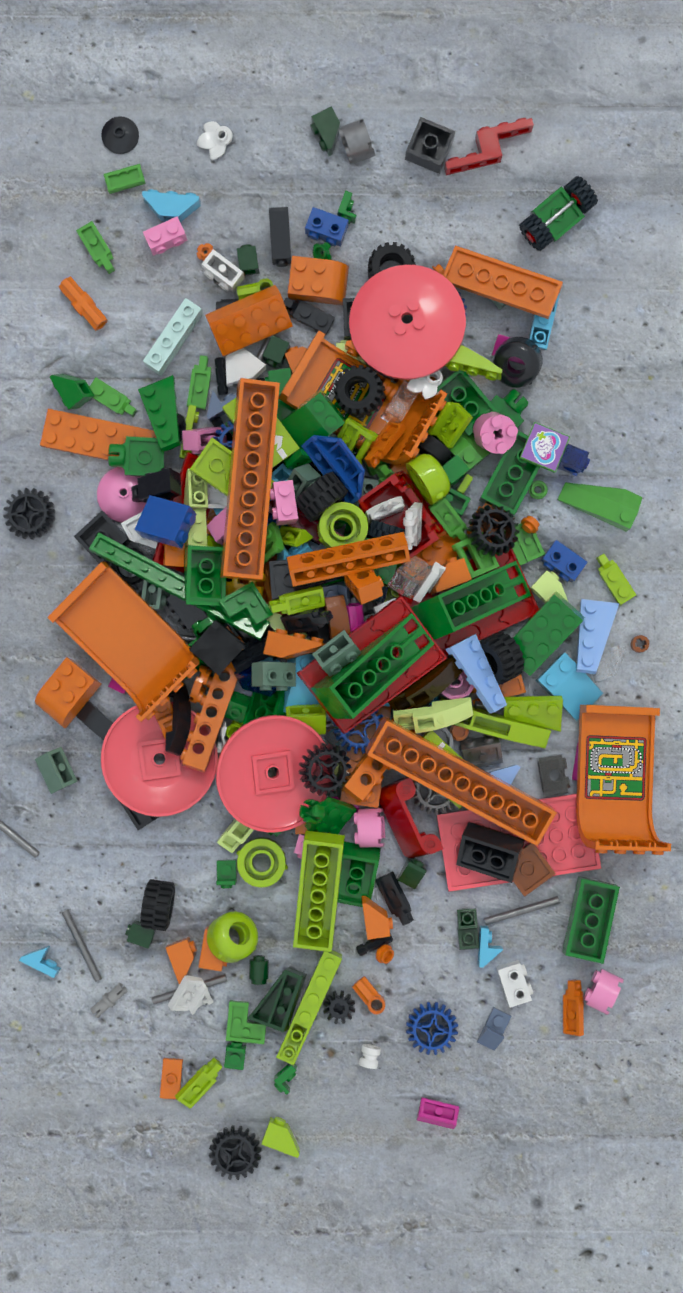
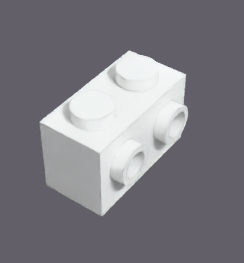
[202,249,245,293]
[496,960,533,1008]

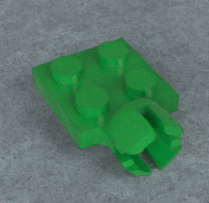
[490,389,529,434]
[108,436,164,477]
[299,797,357,834]

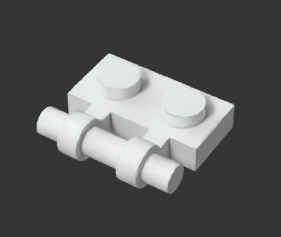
[403,502,422,550]

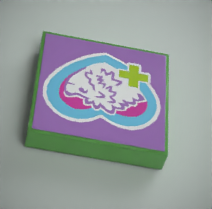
[519,422,570,473]

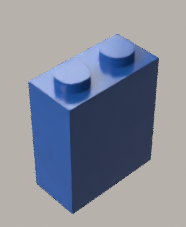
[134,495,197,549]

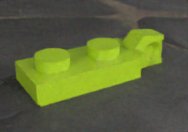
[179,405,199,459]
[596,554,636,606]
[269,585,325,615]
[175,1057,222,1109]

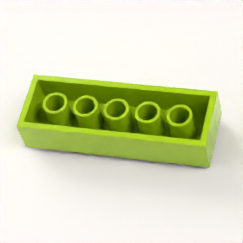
[293,831,345,952]

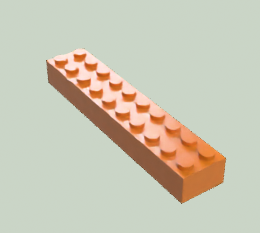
[220,378,280,581]
[365,717,557,846]

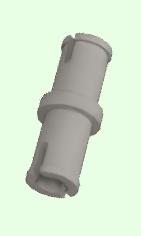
[90,983,128,1018]

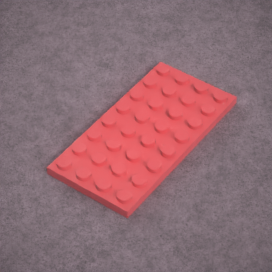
[437,793,601,892]

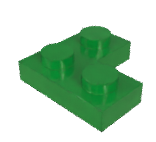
[218,581,273,626]

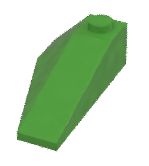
[428,410,491,472]
[557,482,642,532]

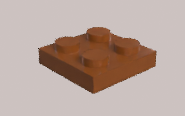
[513,843,556,897]

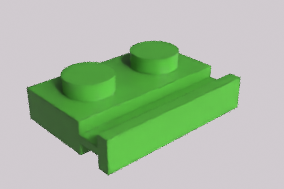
[504,524,545,566]

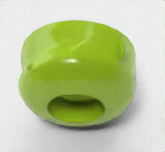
[406,454,450,505]
[317,502,368,548]
[236,837,288,888]
[207,911,258,963]

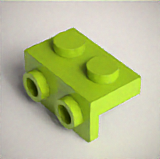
[428,402,473,448]

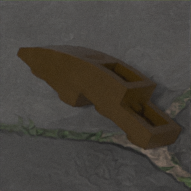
[388,656,463,711]

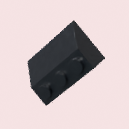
[456,822,524,883]

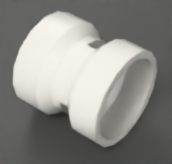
[359,1044,381,1069]

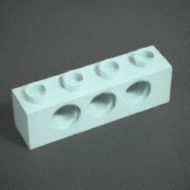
[143,298,203,376]

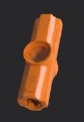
[58,276,108,331]

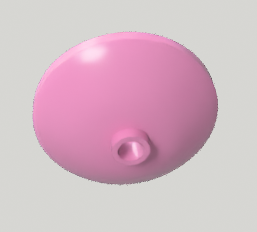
[97,467,146,523]

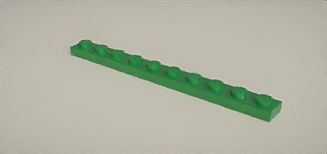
[89,533,270,641]

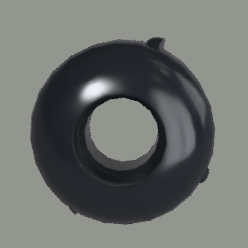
[493,337,543,388]

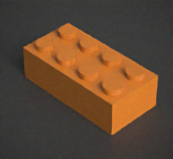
[205,285,293,356]

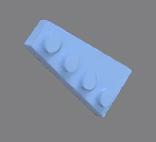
[446,634,507,713]

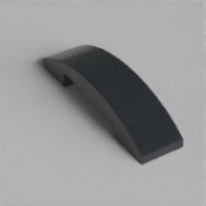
[165,681,191,756]
[76,701,113,740]

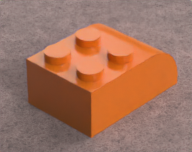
[288,256,349,306]
[35,657,102,729]

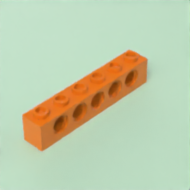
[287,532,410,587]
[180,662,241,773]
[342,706,415,802]

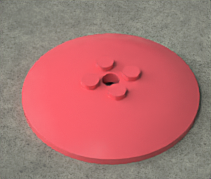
[349,265,466,380]
[101,702,218,817]
[216,715,331,833]

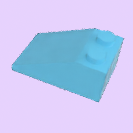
[535,653,603,721]
[283,654,320,713]

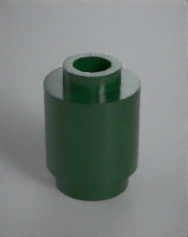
[249,955,269,985]

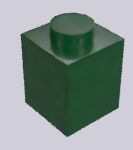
[237,244,260,276]
[263,335,290,368]
[125,920,156,949]

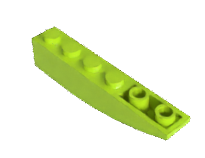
[444,345,502,381]
[439,697,551,748]
[276,950,342,1066]

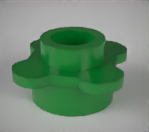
[313,242,332,260]

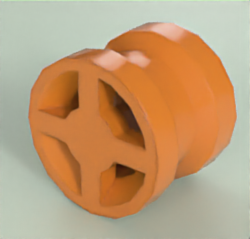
[382,377,400,401]

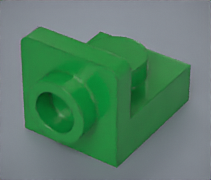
[337,190,357,224]
[284,448,312,470]
[225,691,251,723]
[216,860,237,889]
[224,1041,247,1070]
[274,1063,297,1095]

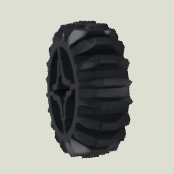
[3,488,56,540]
[467,505,520,557]
[298,743,352,796]
[209,1125,262,1180]

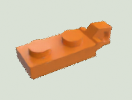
[364,421,406,468]
[563,979,584,1036]

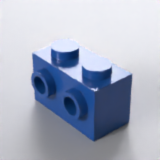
[305,207,348,247]
[541,540,587,583]

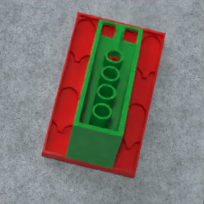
[398,549,539,655]
[297,596,447,734]

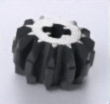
[323,990,355,1024]

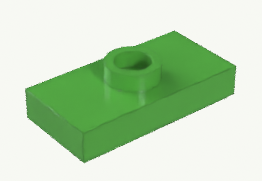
[104,164,146,194]

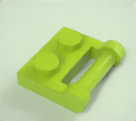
[337,417,378,465]

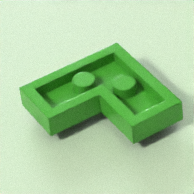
[226,1000,266,1044]

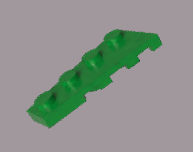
[138,375,181,452]

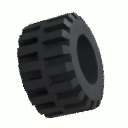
[368,242,416,279]
[334,365,385,418]
[296,472,348,522]
[479,632,524,685]
[140,879,175,931]

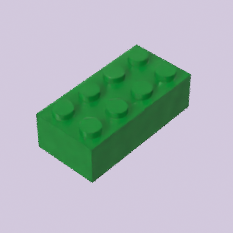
[479,431,540,517]
[512,591,585,676]
[562,876,620,964]

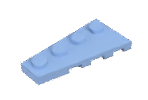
[576,599,619,674]

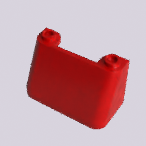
[358,470,446,564]
[379,776,444,858]

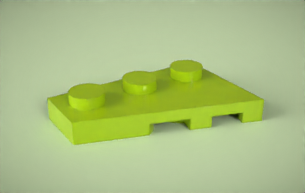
[503,696,563,732]

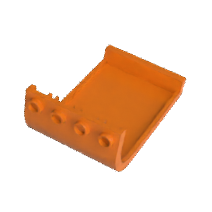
[47,561,200,722]

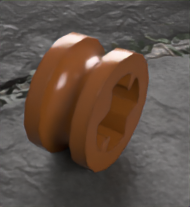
[631,635,649,653]

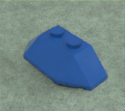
[301,435,365,504]

